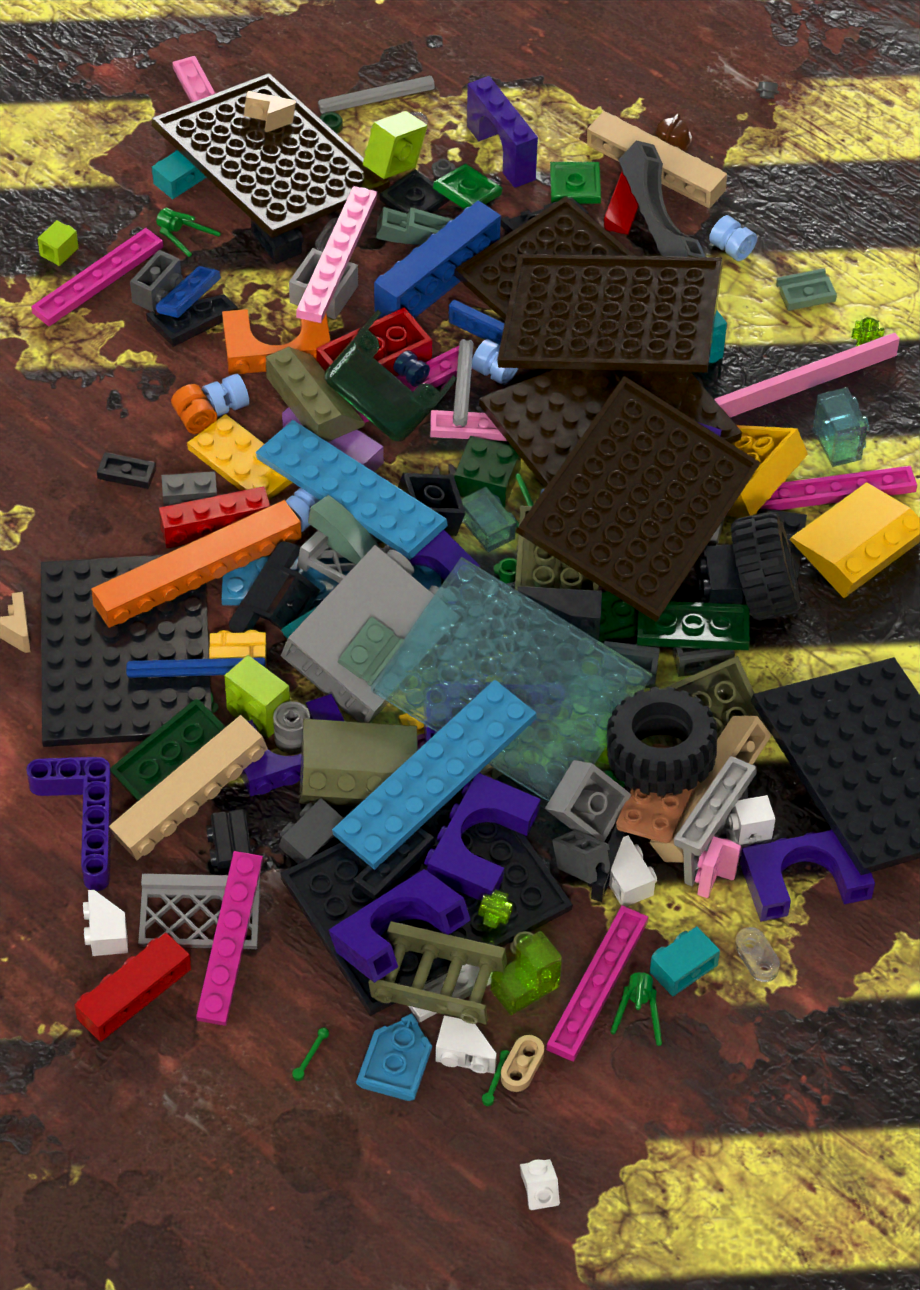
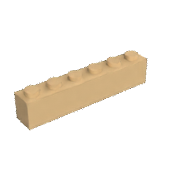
[587,111,727,209]
[109,715,268,860]
[649,716,772,863]

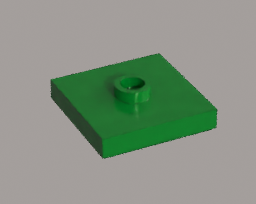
[550,162,601,204]
[433,164,503,209]

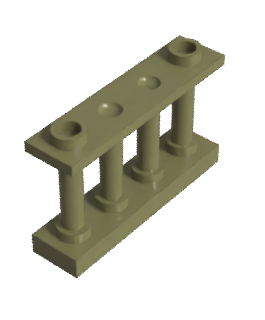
[369,921,507,1024]

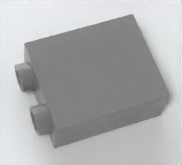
[280,545,460,723]

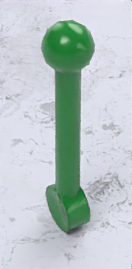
[292,1027,329,1081]
[482,1050,510,1106]

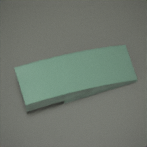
[376,207,453,245]
[308,495,381,565]

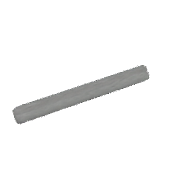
[318,75,435,114]
[453,339,474,427]

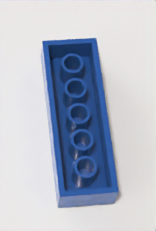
[374,200,501,319]

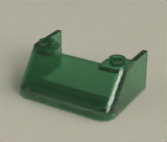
[325,310,457,441]

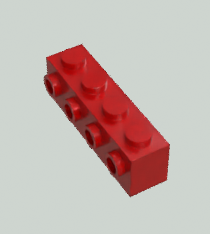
[159,486,270,548]
[75,933,191,1042]

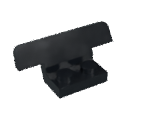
[229,541,321,633]

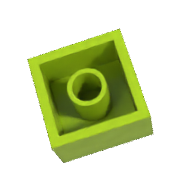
[363,111,428,179]
[224,655,290,739]

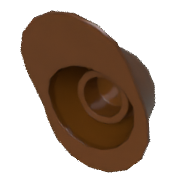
[652,114,692,152]

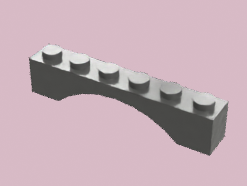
[618,140,706,257]

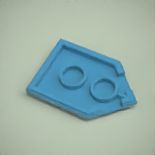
[356,1013,432,1101]

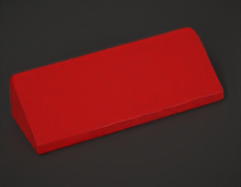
[604,169,639,235]

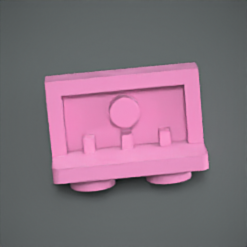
[695,836,741,898]

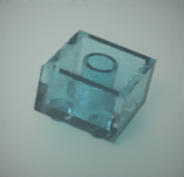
[812,387,869,467]

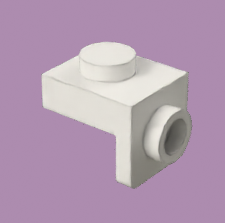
[520,1159,560,1210]

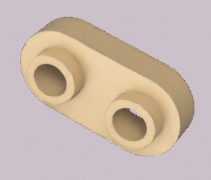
[501,1035,544,1092]

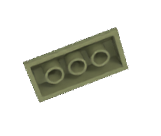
[266,347,365,442]

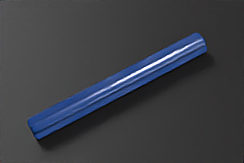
[126,657,266,678]

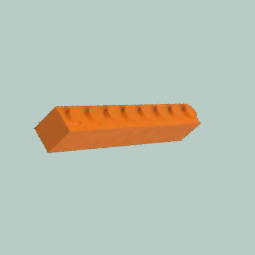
[91,500,301,628]

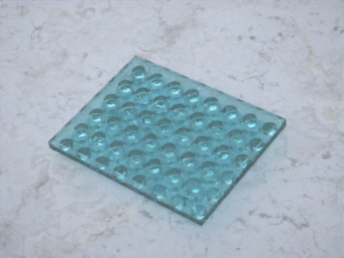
[371,557,653,802]

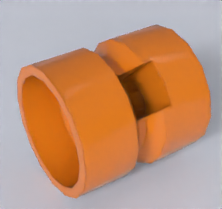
[171,384,217,434]

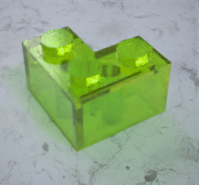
[490,931,562,1015]

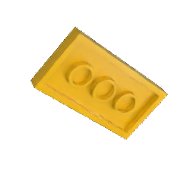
[187,414,293,501]

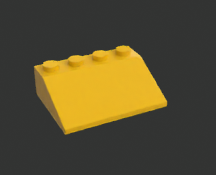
[727,425,808,517]
[790,482,920,598]

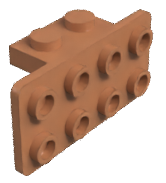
[616,744,698,843]

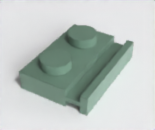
[776,268,837,311]
[337,616,405,686]

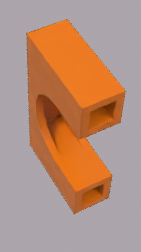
[222,309,330,375]

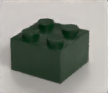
[454,436,521,508]

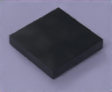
[380,169,450,214]

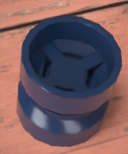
[393,350,430,387]

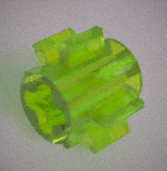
[851,317,885,346]
[478,889,514,929]

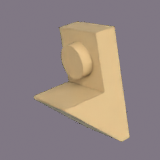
[244,91,296,132]
[0,592,30,653]

